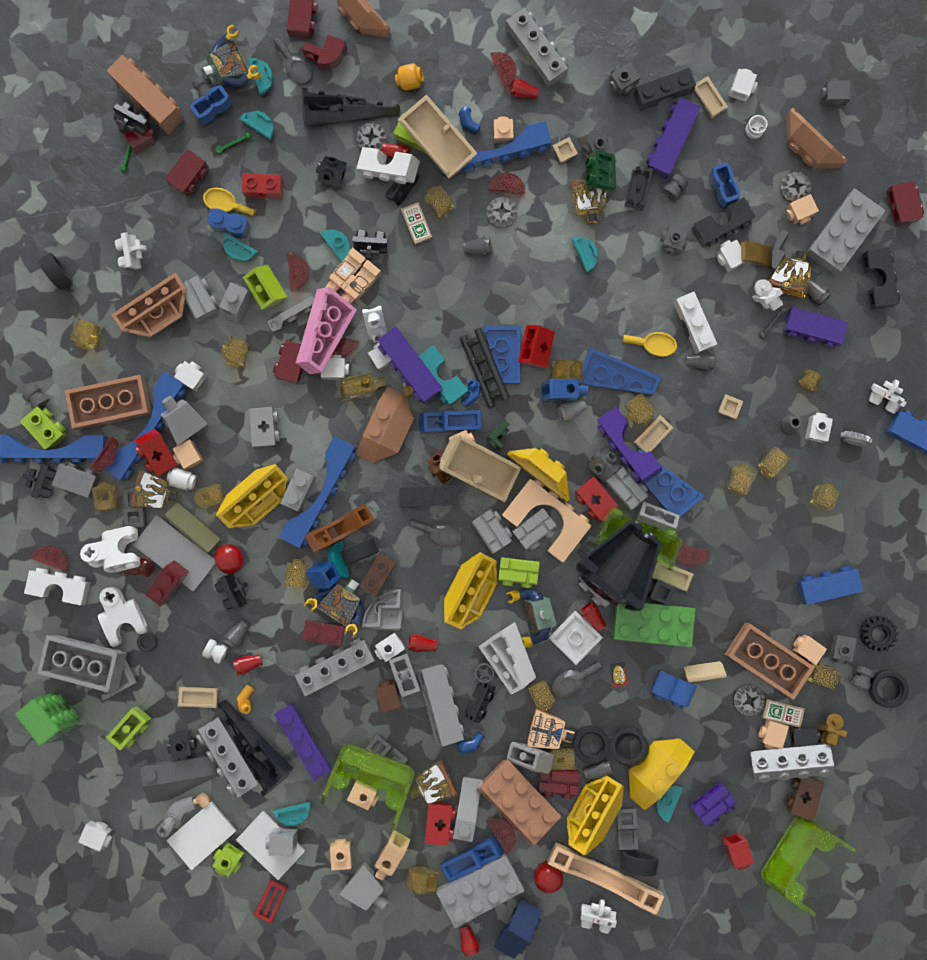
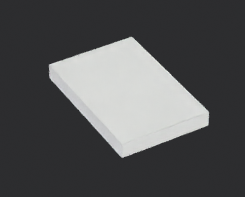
[166,801,237,870]
[236,810,305,880]

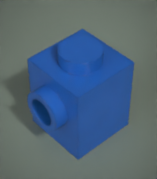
[305,561,341,589]

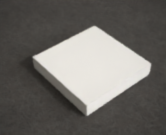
[549,611,603,665]

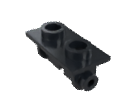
[385,173,420,207]
[465,682,496,723]

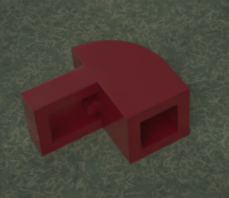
[302,35,347,70]

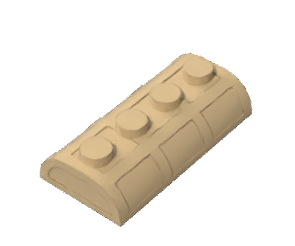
[397,94,477,179]
[440,435,521,502]

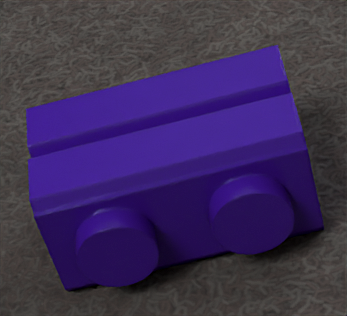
[689,782,737,827]

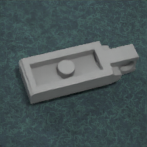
[267,296,314,332]

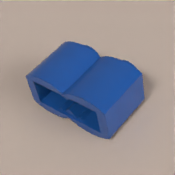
[190,85,232,125]
[709,162,740,208]
[207,208,251,239]
[651,670,697,709]

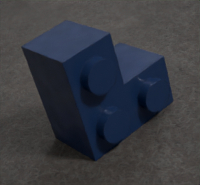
[494,899,542,959]

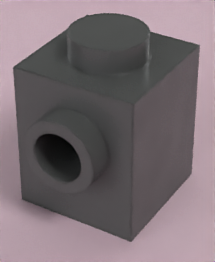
[820,78,851,105]
[829,634,857,664]

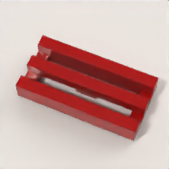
[253,879,288,924]

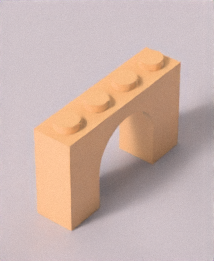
[502,478,591,563]

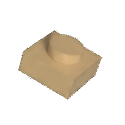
[552,137,578,164]
[717,394,743,420]

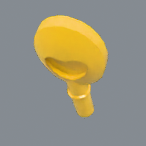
[203,188,256,217]
[622,332,677,357]

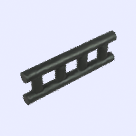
[460,327,510,408]

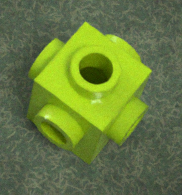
[212,843,244,877]

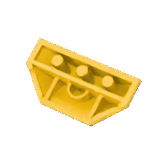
[506,448,570,502]
[216,464,288,528]
[444,552,498,630]
[628,738,695,810]
[567,776,624,856]

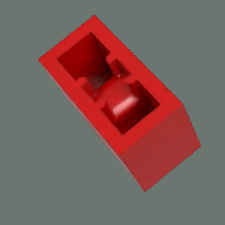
[242,173,284,199]
[518,325,555,369]
[134,429,177,477]
[575,477,618,521]
[425,802,456,846]
[721,833,754,870]

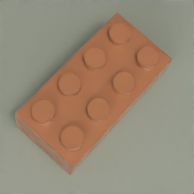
[106,55,184,135]
[65,375,152,430]
[724,623,815,700]
[476,759,561,845]

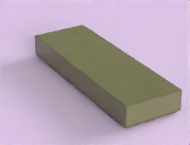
[164,502,221,554]

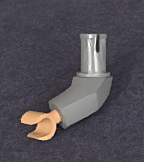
[157,793,210,837]

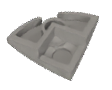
[361,589,403,631]

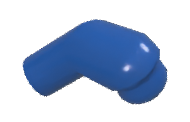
[459,106,481,134]
[461,379,480,408]
[457,732,485,754]

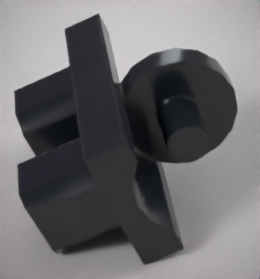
[113,101,149,135]
[352,230,388,261]
[22,463,57,498]
[214,574,248,610]

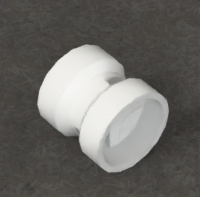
[745,115,768,139]
[202,639,229,665]

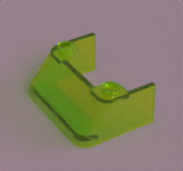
[596,507,683,571]
[321,744,414,831]
[761,816,856,917]

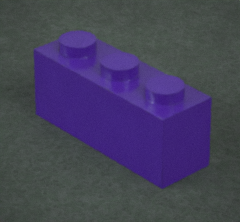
[782,307,848,348]

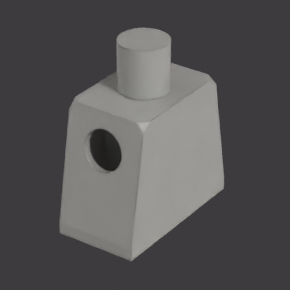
[219,283,253,324]
[161,396,207,445]
[339,862,388,910]

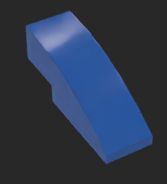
[419,410,481,433]
[440,835,504,883]

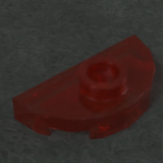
[490,52,517,89]
[488,172,525,195]
[287,252,308,291]
[332,337,359,357]
[90,437,118,473]
[671,543,710,566]
[30,546,68,572]
[486,818,516,854]

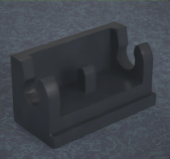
[624,166,653,211]

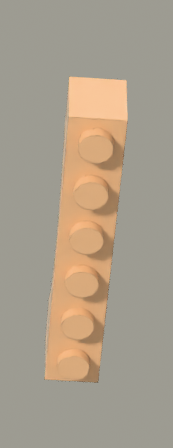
[547,842,664,915]

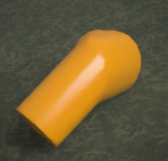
[237,684,255,714]

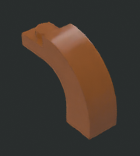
[305,504,375,553]

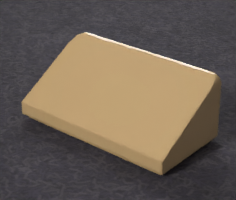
[683,661,727,683]

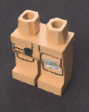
[326,247,381,304]

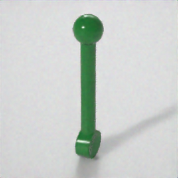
[215,132,252,154]
[120,144,131,172]

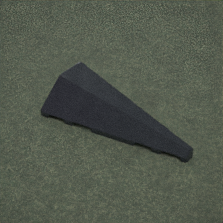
[302,88,400,126]
[218,700,294,797]

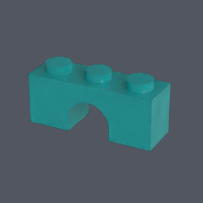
[419,345,468,406]

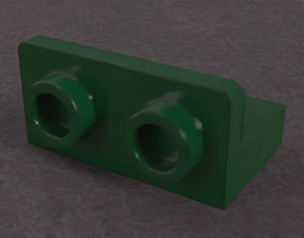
[585,149,616,192]
[486,419,510,451]

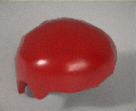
[214,543,244,574]
[534,861,564,894]

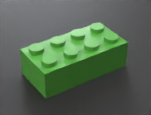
[612,603,695,647]
[15,692,81,746]

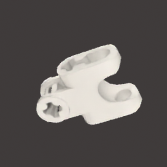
[80,526,140,573]
[98,587,149,647]

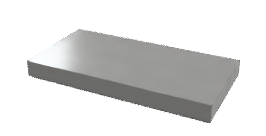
[133,515,215,592]

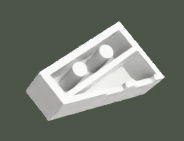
[478,622,536,695]

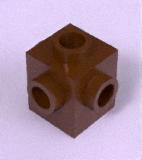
[426,449,454,484]

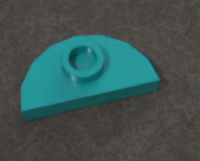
[247,58,273,96]
[239,111,274,141]
[320,229,350,262]
[223,233,259,262]
[571,236,598,273]
[327,540,350,579]
[656,785,683,823]
[272,801,311,826]

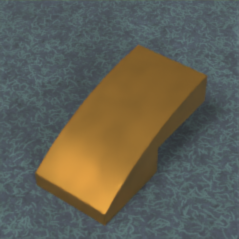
[741,241,772,267]

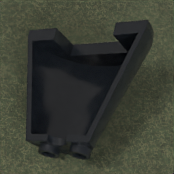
[576,519,662,611]

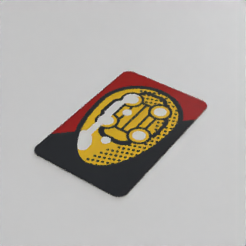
[610,662,628,687]

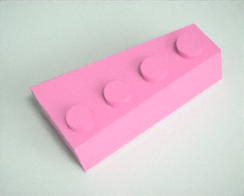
[296,287,357,374]

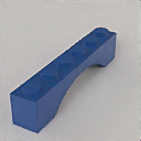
[439,121,552,177]
[101,371,187,481]
[0,435,108,463]
[279,436,357,548]

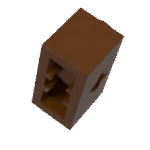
[359,553,396,597]
[375,679,402,713]
[786,777,825,821]

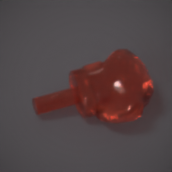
[120,557,155,577]

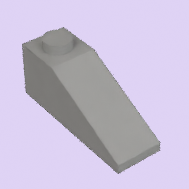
[453,777,482,842]

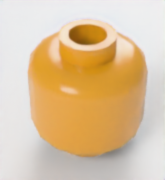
[395,63,424,91]

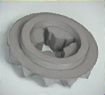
[356,122,386,150]
[781,172,812,202]
[487,196,517,227]
[840,431,872,447]
[734,685,766,716]

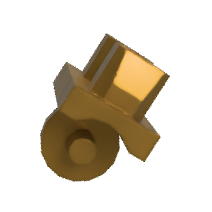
[818,714,847,746]

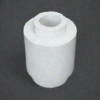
[167,467,197,491]

